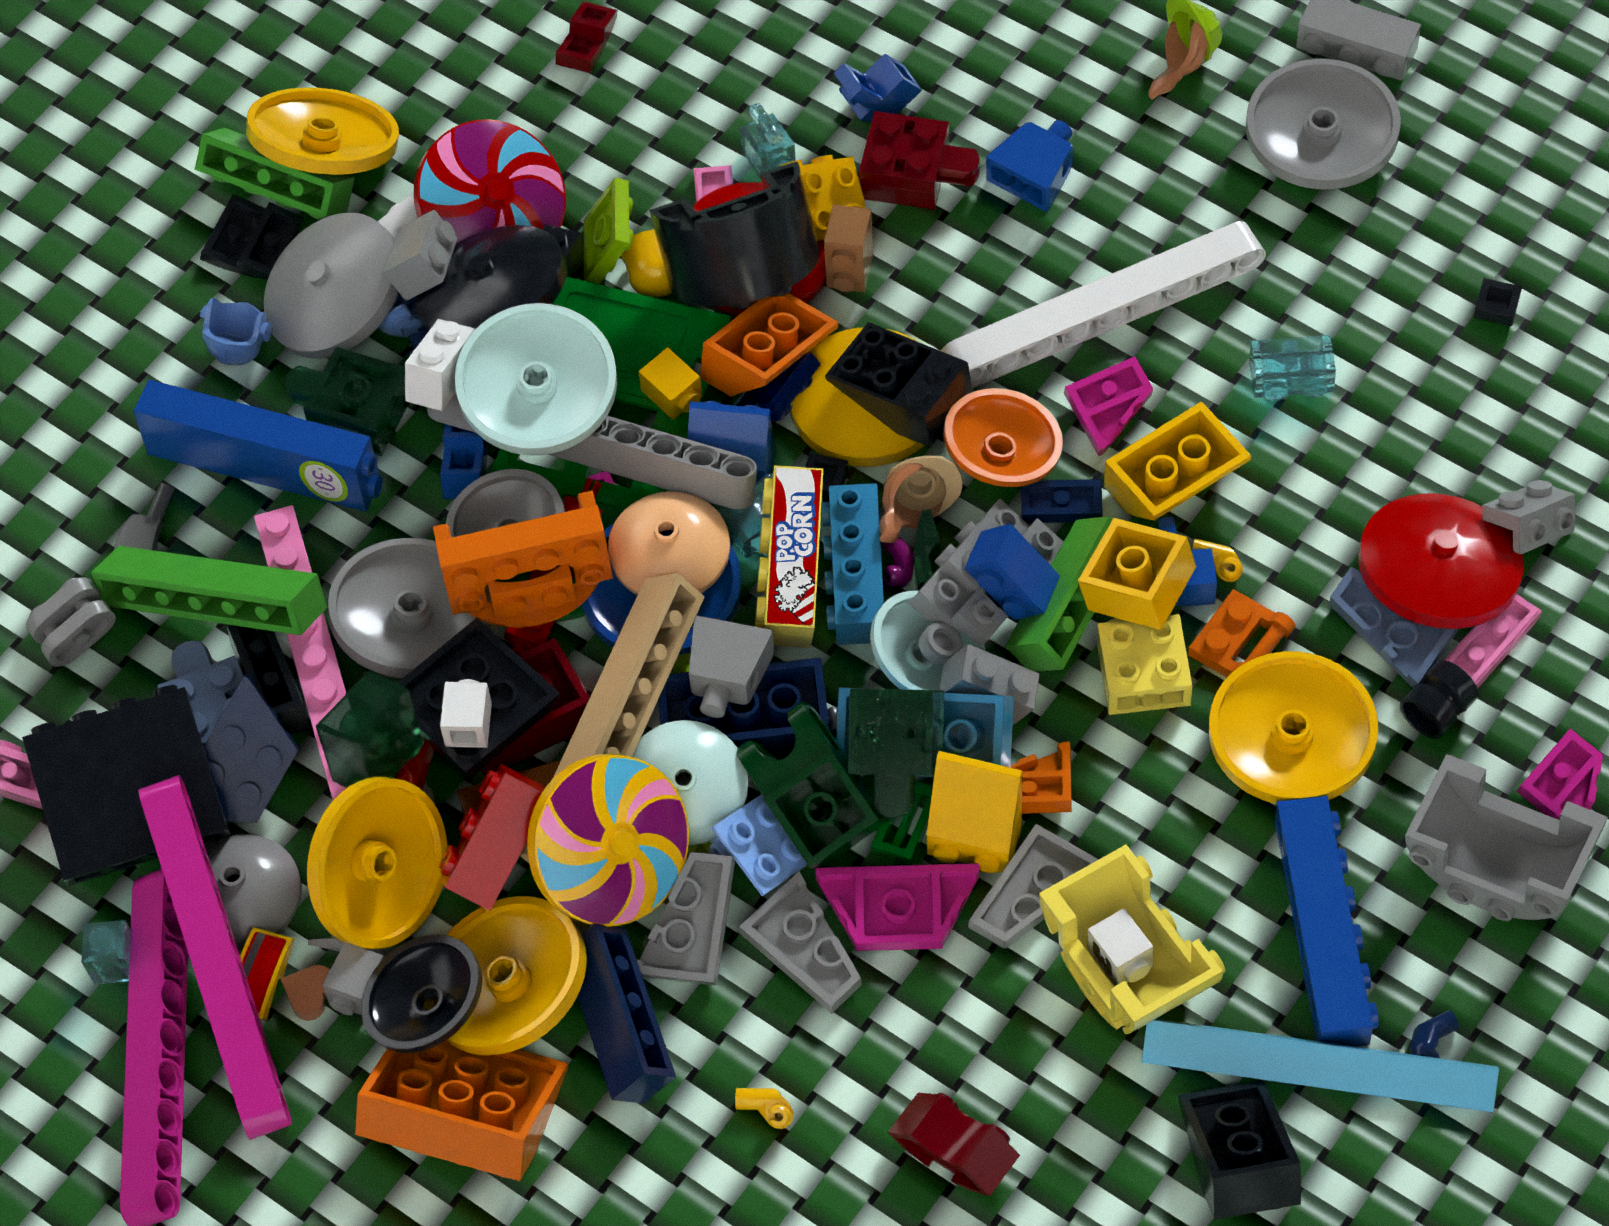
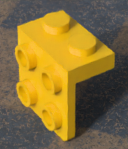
[779,155,866,241]

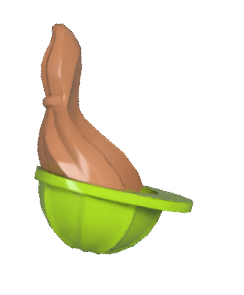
[1149,0,1222,100]

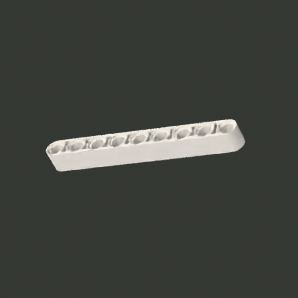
[941,221,1266,389]

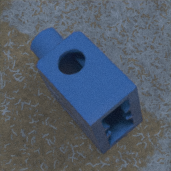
[986,120,1073,212]

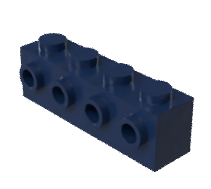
[577,924,676,1103]

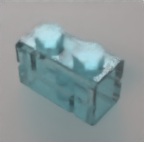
[1249,335,1336,401]

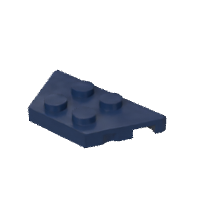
[204,674,299,823]

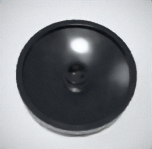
[415,225,567,332]

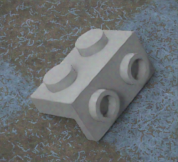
[1482,480,1576,554]

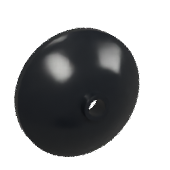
[361,934,482,1053]

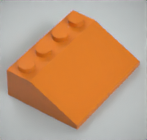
[355,1040,568,1181]

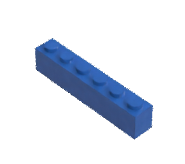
[1275,796,1379,1047]

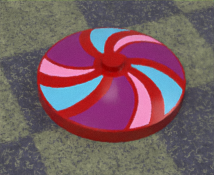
[413,119,566,245]

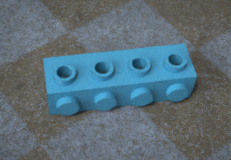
[822,483,884,645]

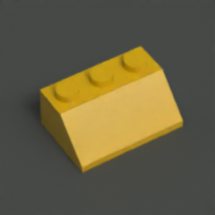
[1104,401,1251,521]

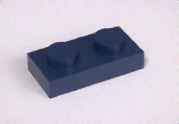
[1021,479,1103,523]

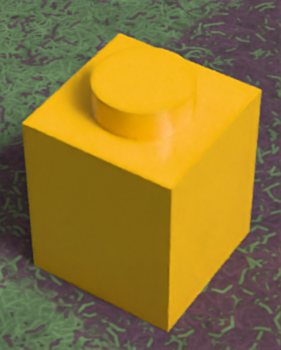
[638,347,702,420]

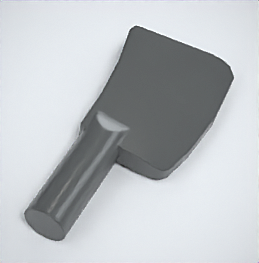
[113,483,174,551]

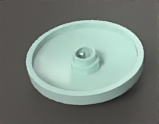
[455,303,617,455]

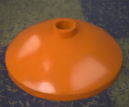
[943,388,1063,487]

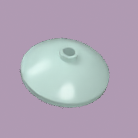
[870,591,985,692]
[632,720,748,847]

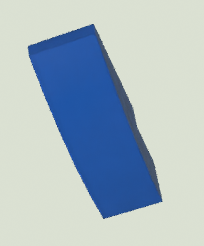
[440,424,489,499]

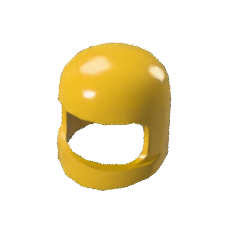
[621,229,672,298]

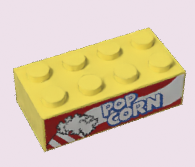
[755,465,823,648]

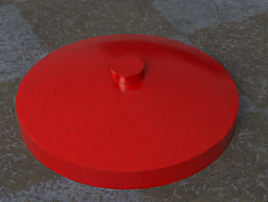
[1358,493,1524,629]

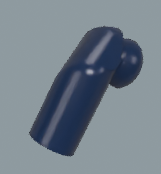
[1409,1010,1459,1058]

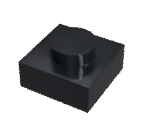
[1474,278,1522,326]
[805,453,849,500]

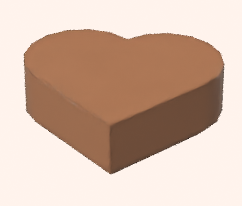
[281,965,330,1021]

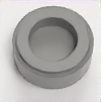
[919,622,962,665]

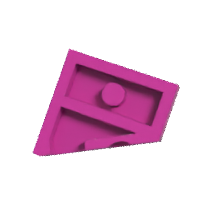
[1064,356,1153,456]
[1516,728,1603,820]

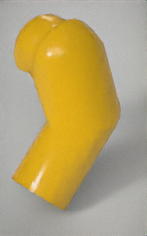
[1191,538,1243,582]
[735,1088,794,1129]

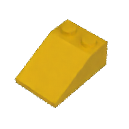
[926,751,1022,873]

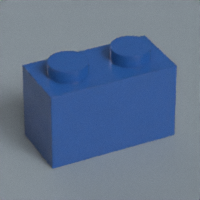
[964,523,1060,620]

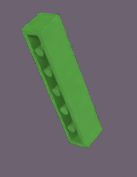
[91,546,327,635]

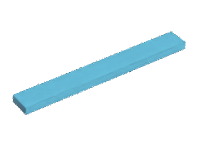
[1142,1019,1499,1112]

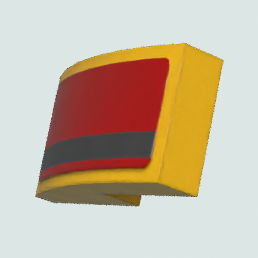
[240,927,295,1020]

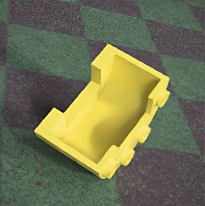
[1039,844,1225,1034]

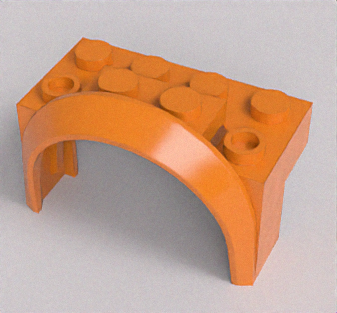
[433,491,613,628]

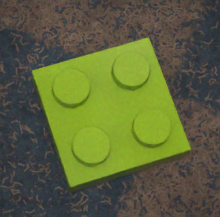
[584,177,633,284]

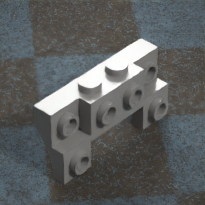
[909,499,1063,647]

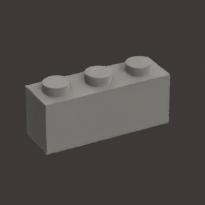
[1296,0,1421,81]

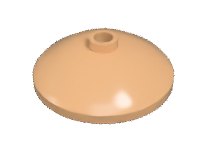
[608,491,730,595]

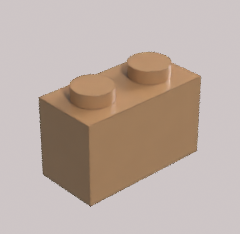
[824,204,873,293]

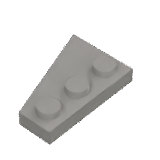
[968,824,1099,949]
[637,852,735,985]
[739,871,862,1014]

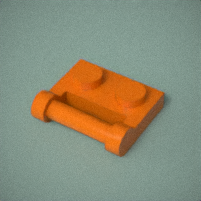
[1188,589,1296,678]

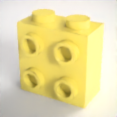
[1097,614,1192,715]

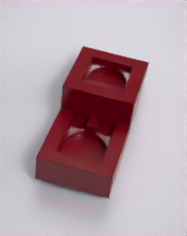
[555,1,618,73]

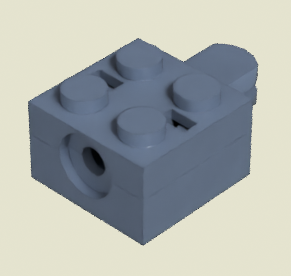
[157,641,243,747]

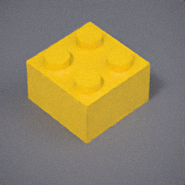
[1078,518,1196,630]

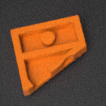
[1011,741,1072,814]

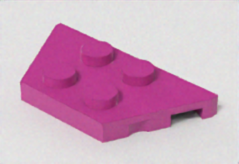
[816,863,980,951]

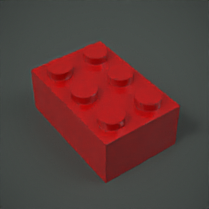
[438,764,545,911]

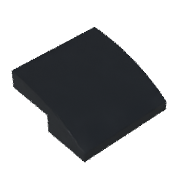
[200,194,304,280]

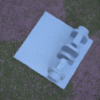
[709,794,808,896]

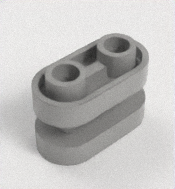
[26,577,116,667]

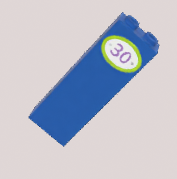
[133,380,383,512]

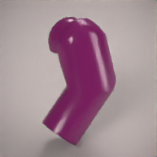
[882,536,915,588]

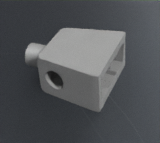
[689,615,774,718]

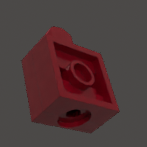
[859,111,980,210]

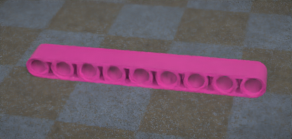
[138,775,292,1140]
[120,868,188,1226]

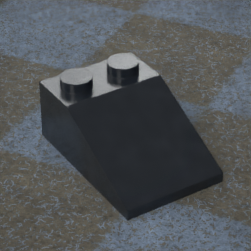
[1179,1080,1301,1220]

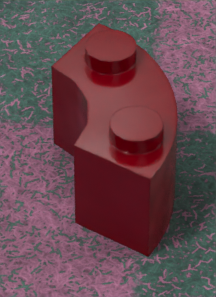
[887,1093,1020,1196]

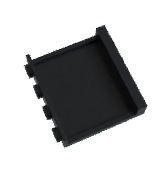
[22,685,232,886]

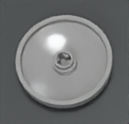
[1246,59,1401,190]
[264,213,398,359]
[328,538,492,678]

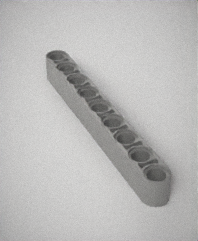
[427,393,757,509]

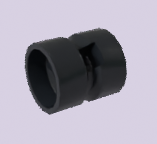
[1399,660,1479,739]

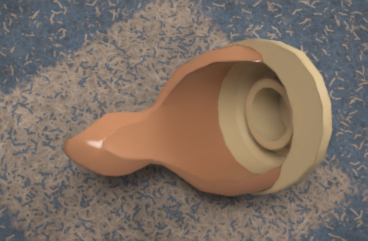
[879,456,963,543]

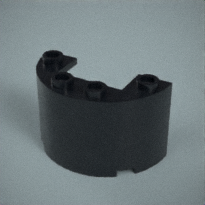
[649,161,820,309]

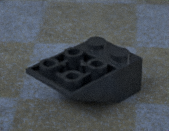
[825,322,973,448]

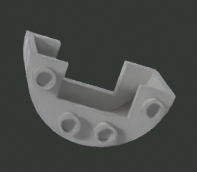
[1405,754,1608,921]

